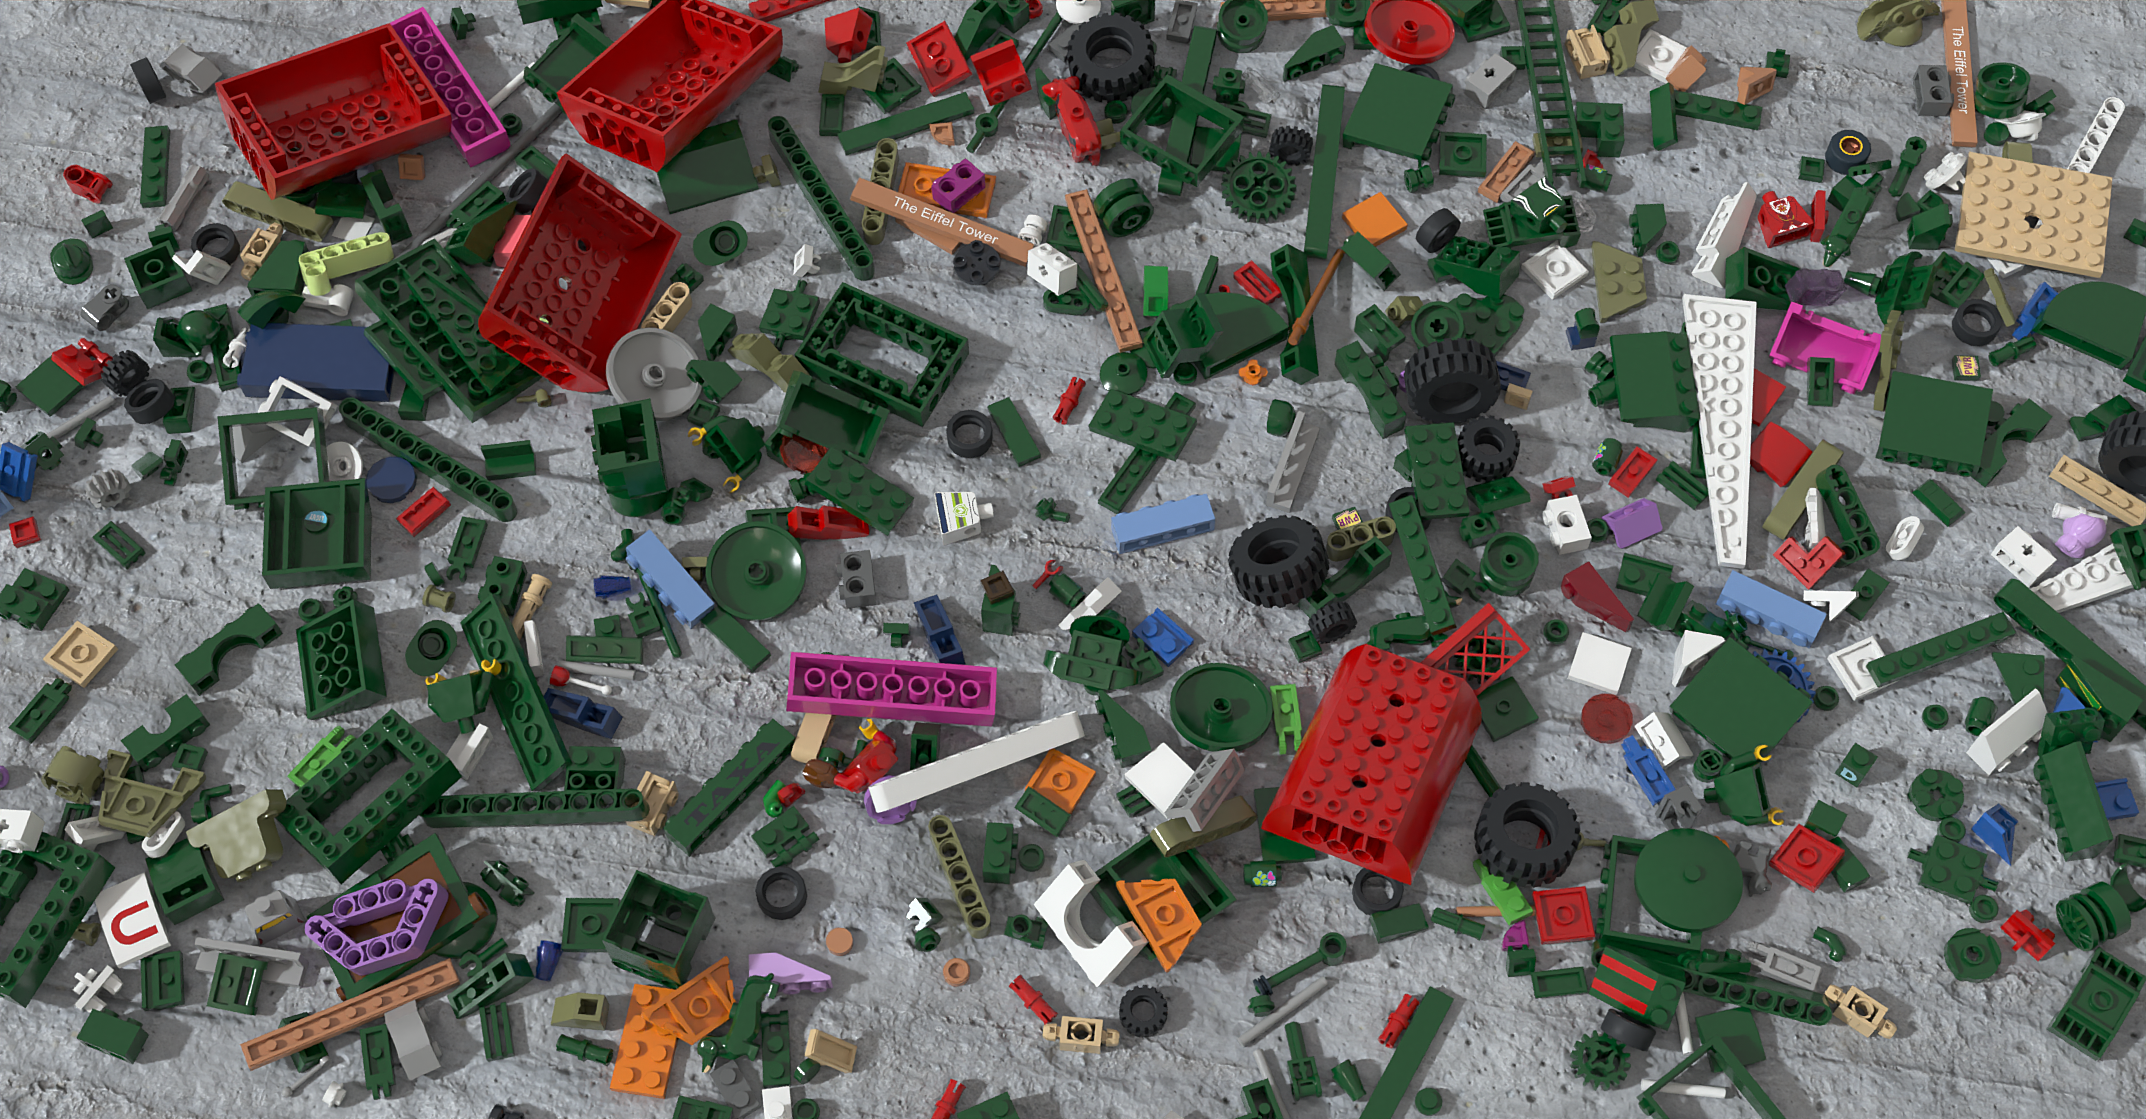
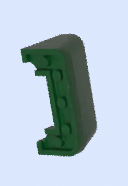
[776,370,890,464]

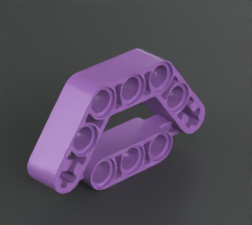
[304,879,448,976]

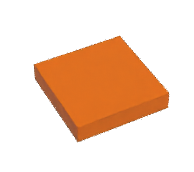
[1342,192,1408,247]
[1025,748,1096,814]

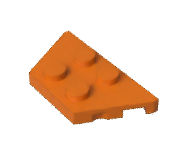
[1116,879,1202,973]
[641,956,736,1045]

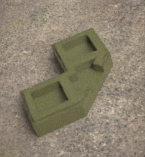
[1984,268,2015,327]

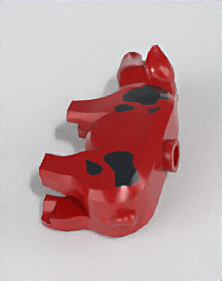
[1042,76,1102,166]

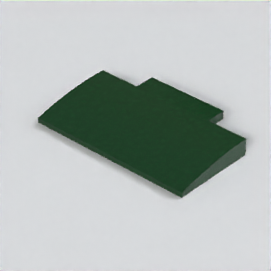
[355,238,543,423]

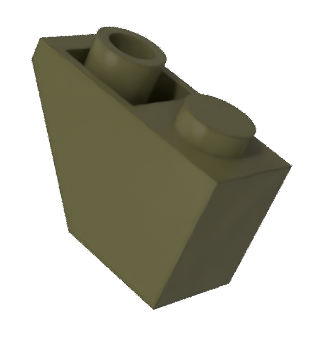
[551,992,610,1031]

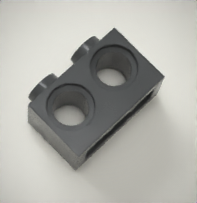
[1913,65,1954,116]
[836,550,876,609]

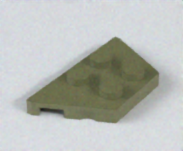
[1591,241,1647,323]

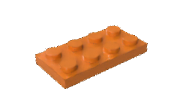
[610,984,678,1099]

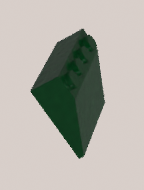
[656,119,759,214]
[1609,331,1700,433]
[296,599,387,720]

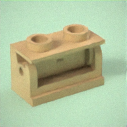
[1564,25,1610,80]
[625,771,679,836]

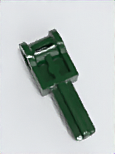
[1888,136,1927,198]
[1284,1021,1322,1102]

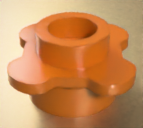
[1239,359,1268,385]

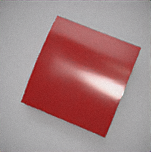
[1752,368,1786,427]
[1750,422,1813,487]

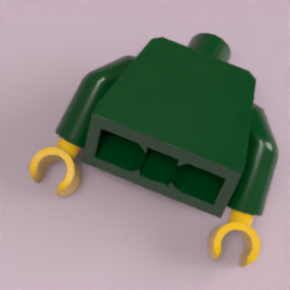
[688,415,765,493]
[425,659,501,734]
[1704,745,1784,826]

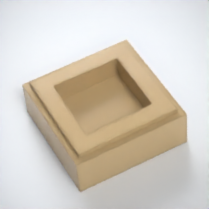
[1504,383,1533,410]

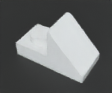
[1804,590,1859,621]

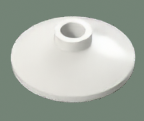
[1056,0,1101,24]
[326,442,363,481]

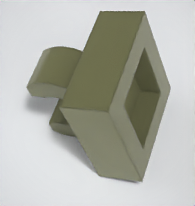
[753,154,781,188]
[682,556,708,582]

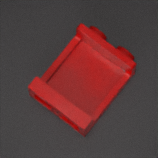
[970,39,1032,107]

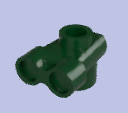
[1004,914,1048,950]

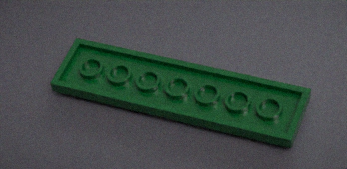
[460,593,572,792]

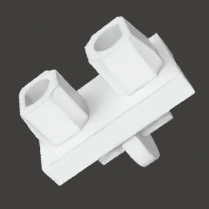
[73,965,124,1013]

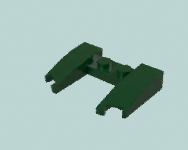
[2110,524,2146,590]

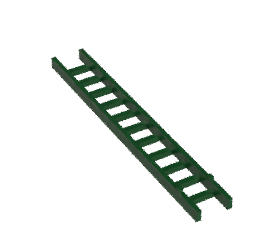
[1515,0,1586,188]

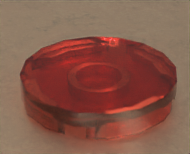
[780,434,827,475]
[1580,693,1633,744]

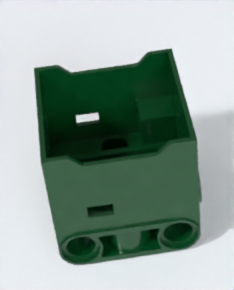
[602,870,716,990]

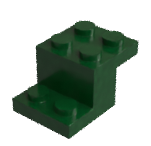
[1143,293,1223,379]

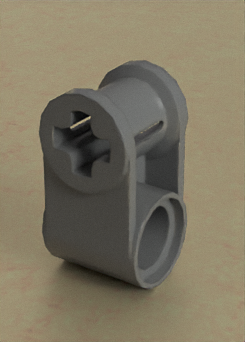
[80,284,129,331]

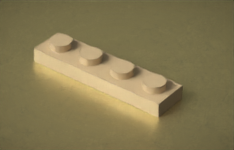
[2049,455,2146,526]

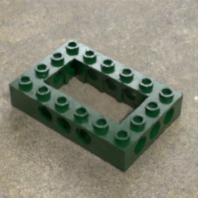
[794,282,969,427]
[275,709,463,885]
[0,832,115,1008]

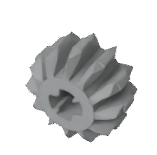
[85,468,131,510]

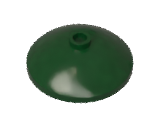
[434,882,498,959]

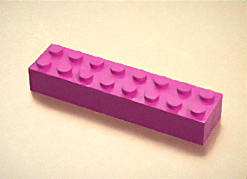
[390,7,511,168]
[786,652,997,727]

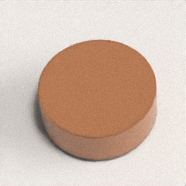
[826,928,853,956]
[943,958,970,987]

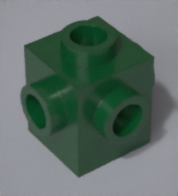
[1212,68,1246,104]
[21,431,64,471]

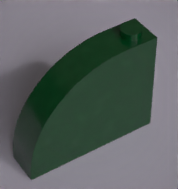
[2032,281,2146,370]
[1169,292,1289,380]

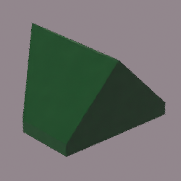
[153,316,198,358]

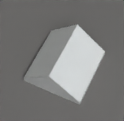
[1672,630,1725,687]

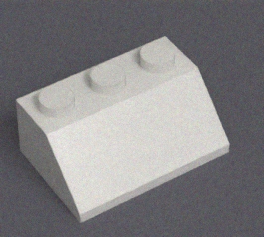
[1966,688,2047,775]

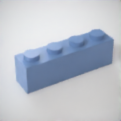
[1111,494,1215,554]
[626,530,714,629]
[1715,570,1827,648]

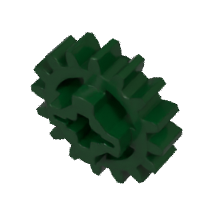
[1454,630,1510,684]
[1570,1030,1631,1091]

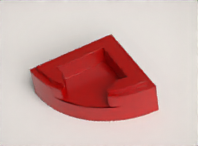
[1583,149,1603,169]
[777,783,806,808]

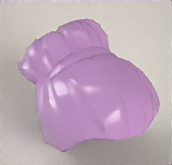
[2055,513,2107,558]

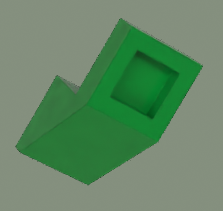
[1143,265,1168,316]

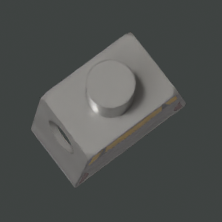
[244,890,306,946]

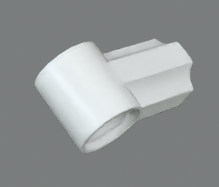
[303,285,354,316]

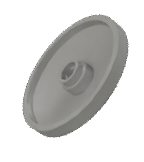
[606,328,702,421]

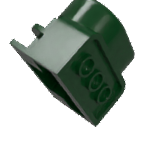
[591,398,669,517]

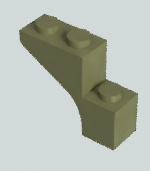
[1603,0,1659,76]
[818,46,888,96]
[727,333,810,392]

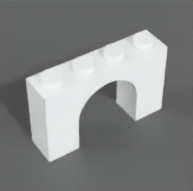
[1034,860,1149,987]

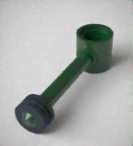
[1253,932,1347,995]

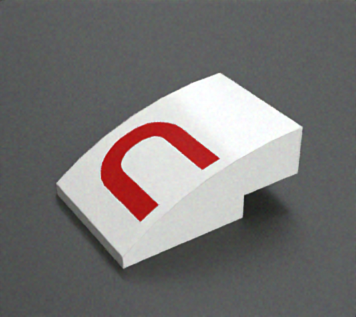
[95,873,171,968]

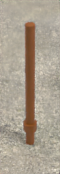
[1288,249,1345,345]

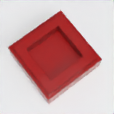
[9,516,41,548]

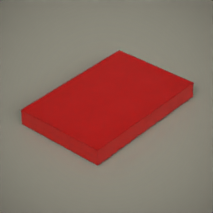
[906,21,973,97]

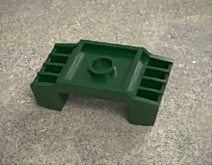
[1483,195,1581,249]
[2046,947,2146,1061]

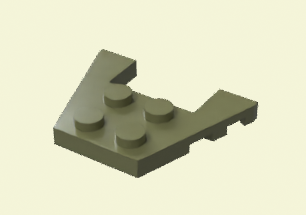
[1873,310,1905,411]
[98,749,206,838]

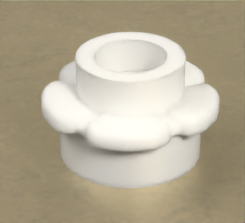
[322,1081,347,1108]

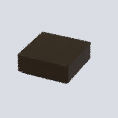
[980,570,1014,605]

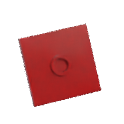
[1769,824,1845,893]
[1532,886,1596,945]

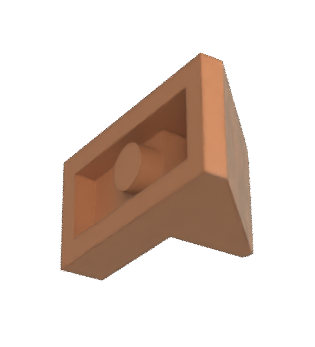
[1665,45,1707,92]
[1737,67,1777,105]

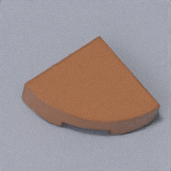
[929,122,955,146]

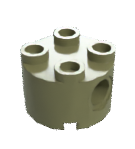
[41,746,105,804]

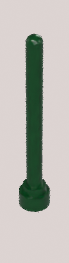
[626,560,682,658]

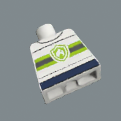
[934,492,994,545]

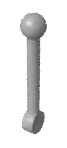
[282,1056,332,1097]

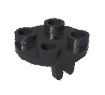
[953,240,1001,286]

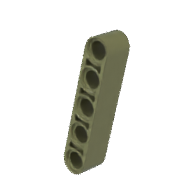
[862,138,899,245]
[222,181,334,242]
[1762,439,1844,541]
[1150,795,1258,857]
[928,815,991,939]

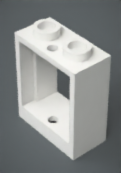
[258,376,338,448]

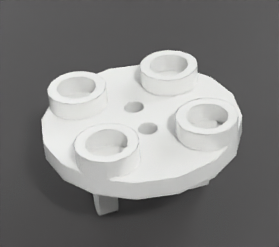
[1924,152,1966,190]

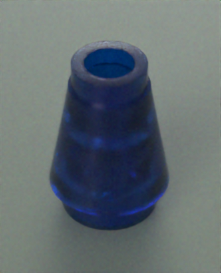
[593,575,631,600]
[535,940,563,981]

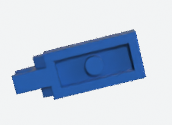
[2012,282,2059,340]
[1621,735,1676,806]

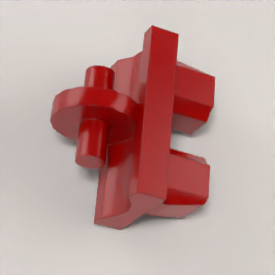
[2000,910,2056,961]

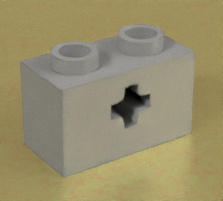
[1464,53,1517,109]

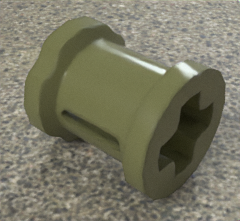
[422,584,456,613]
[69,921,101,946]

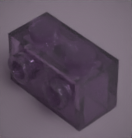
[1785,268,1847,306]

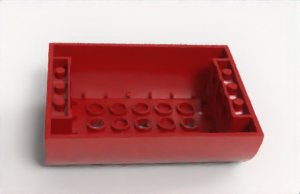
[557,0,783,172]
[215,23,452,200]
[478,153,682,392]
[1261,644,1482,885]

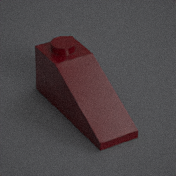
[1561,561,1634,632]

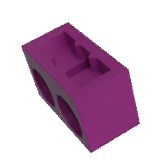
[932,158,986,213]

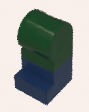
[1566,308,1600,351]

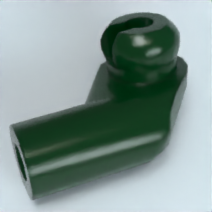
[611,529,635,563]
[1812,926,1847,962]

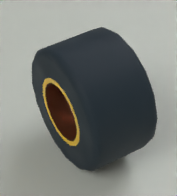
[1825,130,1871,175]

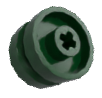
[1217,0,1268,53]
[1974,62,2031,119]
[1094,178,1154,238]
[1411,301,1467,350]
[1479,532,1539,597]

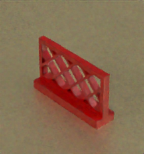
[1420,603,1531,697]

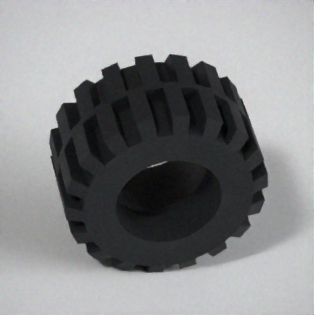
[1458,415,1520,482]

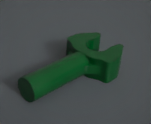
[459,938,508,979]

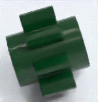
[381,832,415,863]

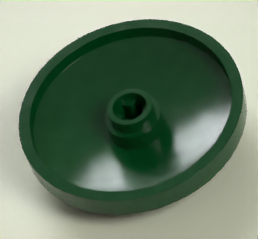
[706,521,807,622]
[1169,663,1273,752]
[1634,828,1743,933]

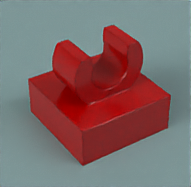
[1542,476,1576,500]

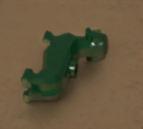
[1821,185,1877,268]
[1366,590,1463,651]
[697,973,781,1073]

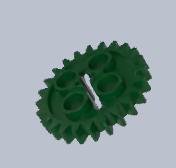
[1221,151,1297,224]

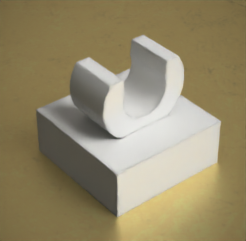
[793,244,821,277]

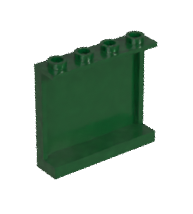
[523,14,614,114]
[1343,63,1456,169]
[1875,371,1993,477]
[1669,637,1813,763]

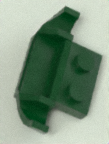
[1874,251,1938,326]
[1043,630,1143,691]

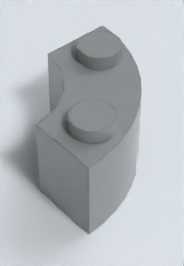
[158,43,222,93]
[384,1000,443,1080]

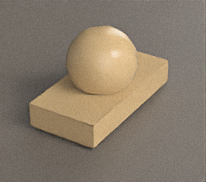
[805,1029,857,1073]

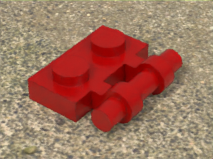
[51,338,113,386]

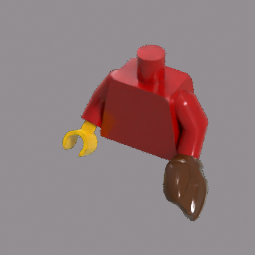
[802,719,898,793]

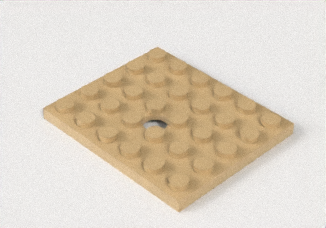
[1955,152,2113,278]

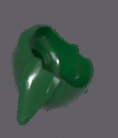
[176,307,229,356]

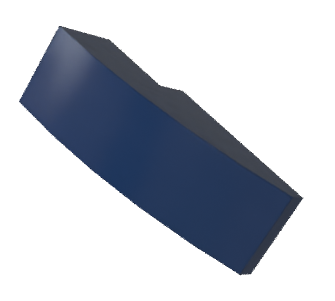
[913,594,966,665]
[543,688,623,739]

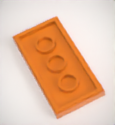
[898,162,996,218]

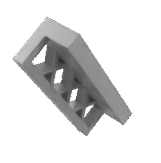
[1266,411,1320,513]
[1164,749,1245,832]
[194,937,309,988]

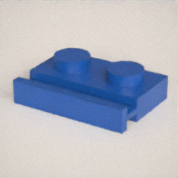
[0,442,37,501]
[1132,607,1194,667]
[2095,778,2139,821]

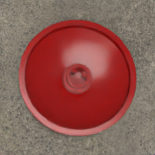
[1364,0,1455,65]

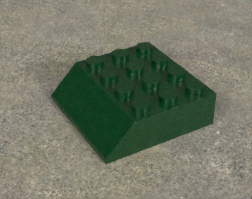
[262,478,372,589]
[1089,819,1237,962]

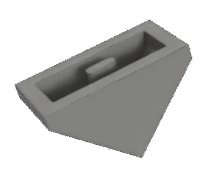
[233,424,280,463]

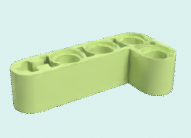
[298,232,394,296]

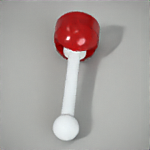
[550,665,612,695]

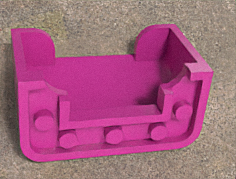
[1769,302,1881,394]

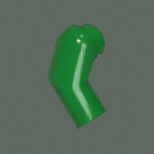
[763,780,786,818]

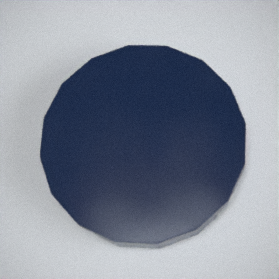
[366,456,417,503]

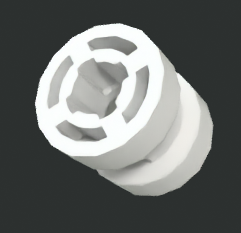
[1018,215,1048,248]

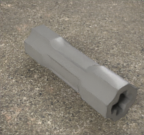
[156,164,209,232]

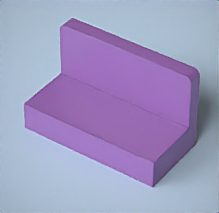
[1601,498,1663,549]

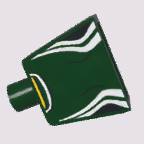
[1510,176,1568,233]

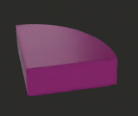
[1502,920,1530,951]

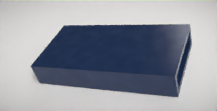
[237,323,395,402]

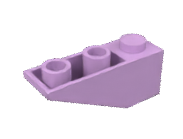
[749,953,833,996]

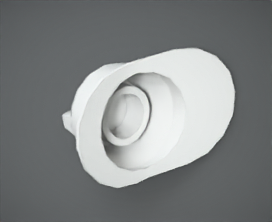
[1994,110,2046,141]

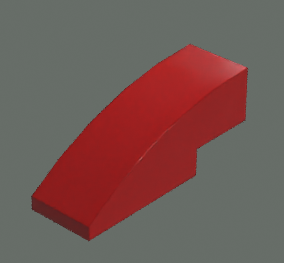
[788,505,869,540]

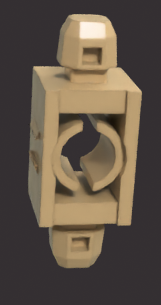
[240,222,283,281]
[1824,984,1897,1039]
[1043,1016,1120,1054]

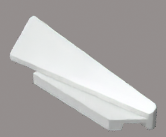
[1691,182,1757,288]

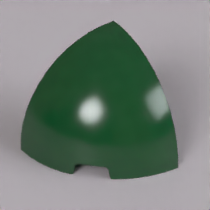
[237,289,306,329]

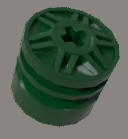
[2056,881,2131,951]

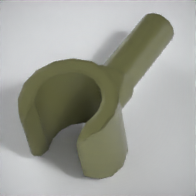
[516,389,552,407]
[1576,832,1606,851]

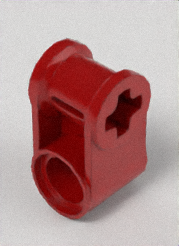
[63,165,113,204]

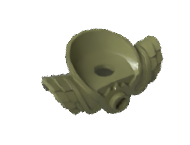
[1857,0,1940,47]

